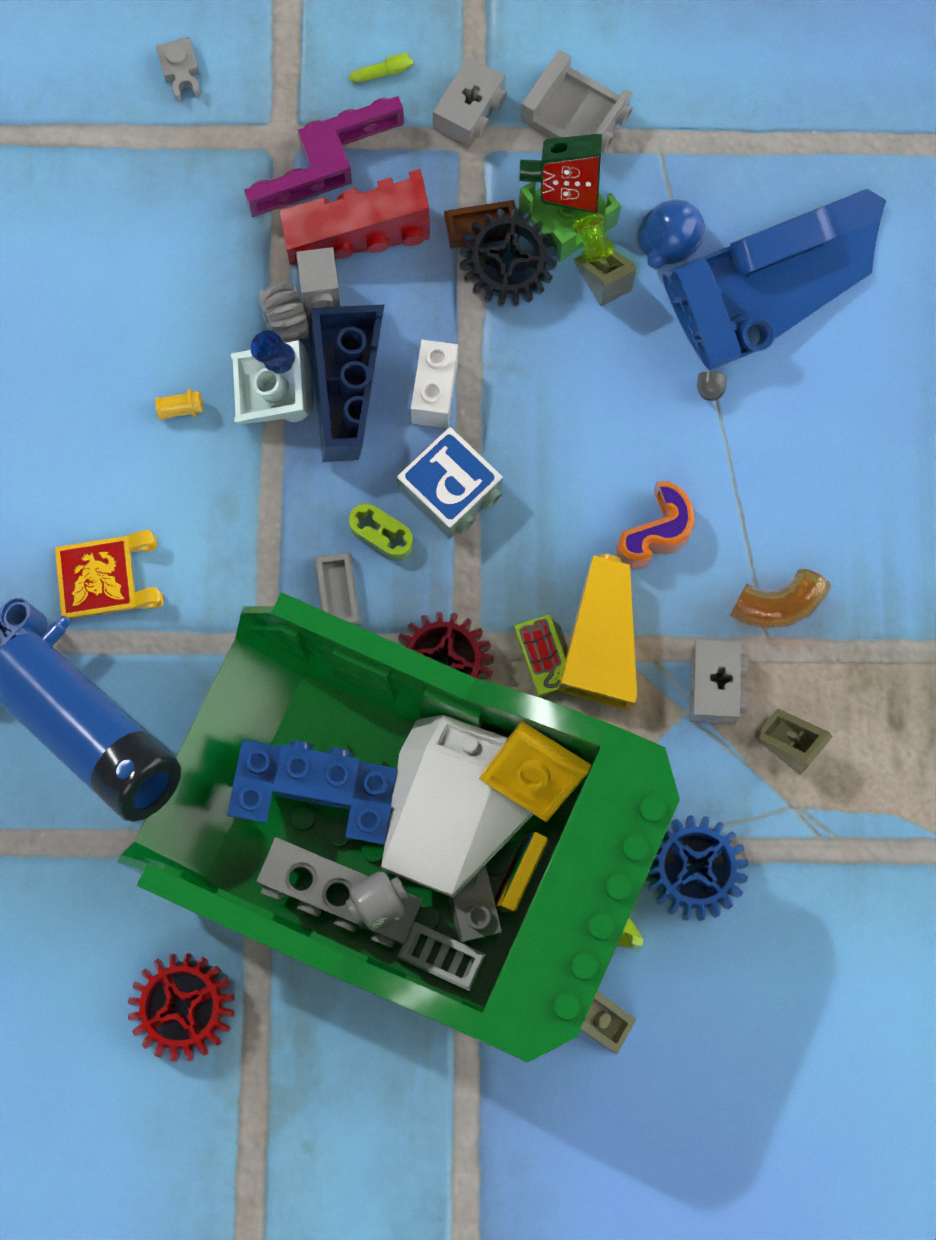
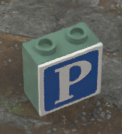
[397,427,503,539]

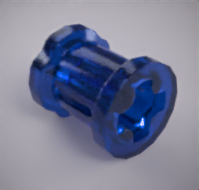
[250,330,295,374]

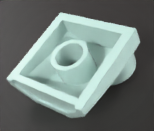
[231,340,313,425]

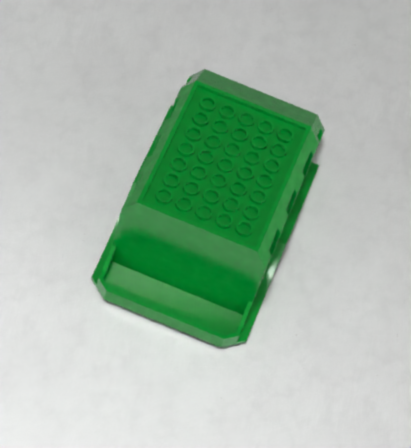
[117,592,680,1063]

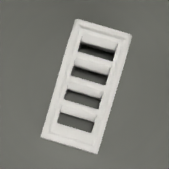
[397,921,486,991]

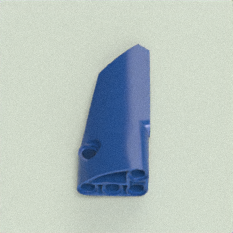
[662,189,886,371]

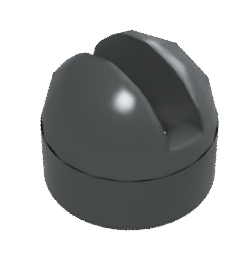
[697,371,727,401]

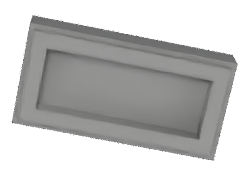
[314,552,361,627]

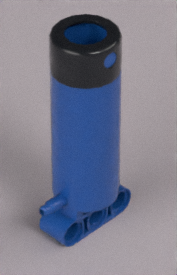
[0,598,182,822]

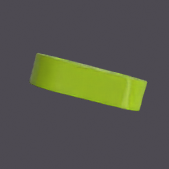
[349,504,413,560]

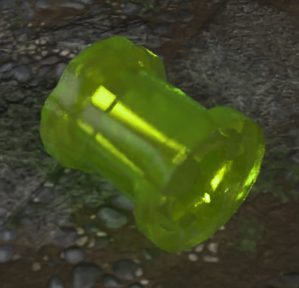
[573,213,615,262]

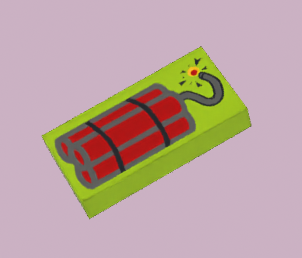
[514,614,566,697]

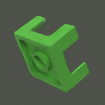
[519,182,621,262]

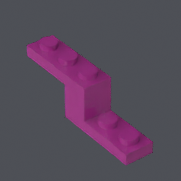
[244,96,404,217]

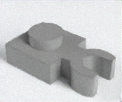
[156,37,200,103]

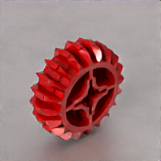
[128,953,235,1062]

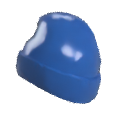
[638,199,705,270]

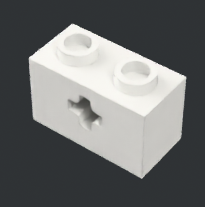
[411,340,458,428]

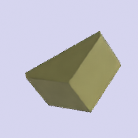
[574,243,636,307]
[755,709,833,775]

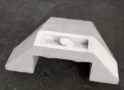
[381,715,534,898]

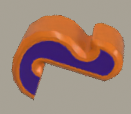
[616,481,695,569]

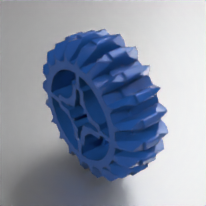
[646,815,748,921]

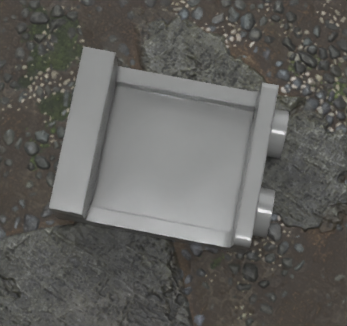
[521,50,633,154]

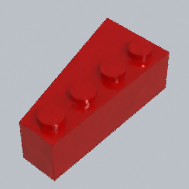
[279,168,430,265]

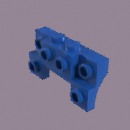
[227,739,397,845]

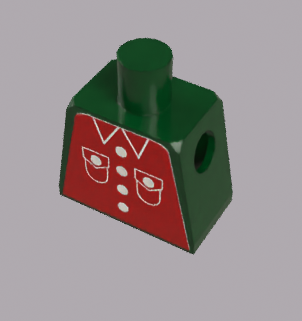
[519,134,602,213]

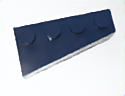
[309,304,385,462]

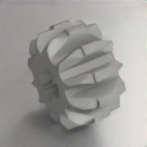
[259,283,309,345]

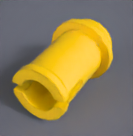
[155,388,204,420]

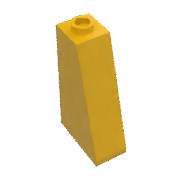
[557,554,637,711]

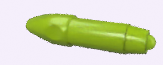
[348,52,414,83]

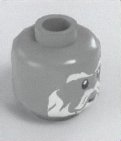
[346,871,409,932]

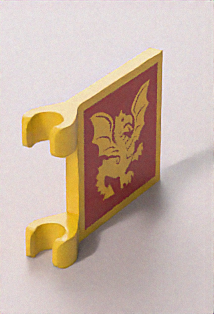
[55,530,164,620]

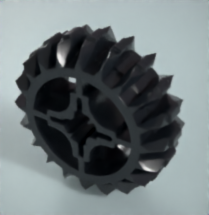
[459,209,557,307]

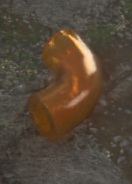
[730,569,831,629]

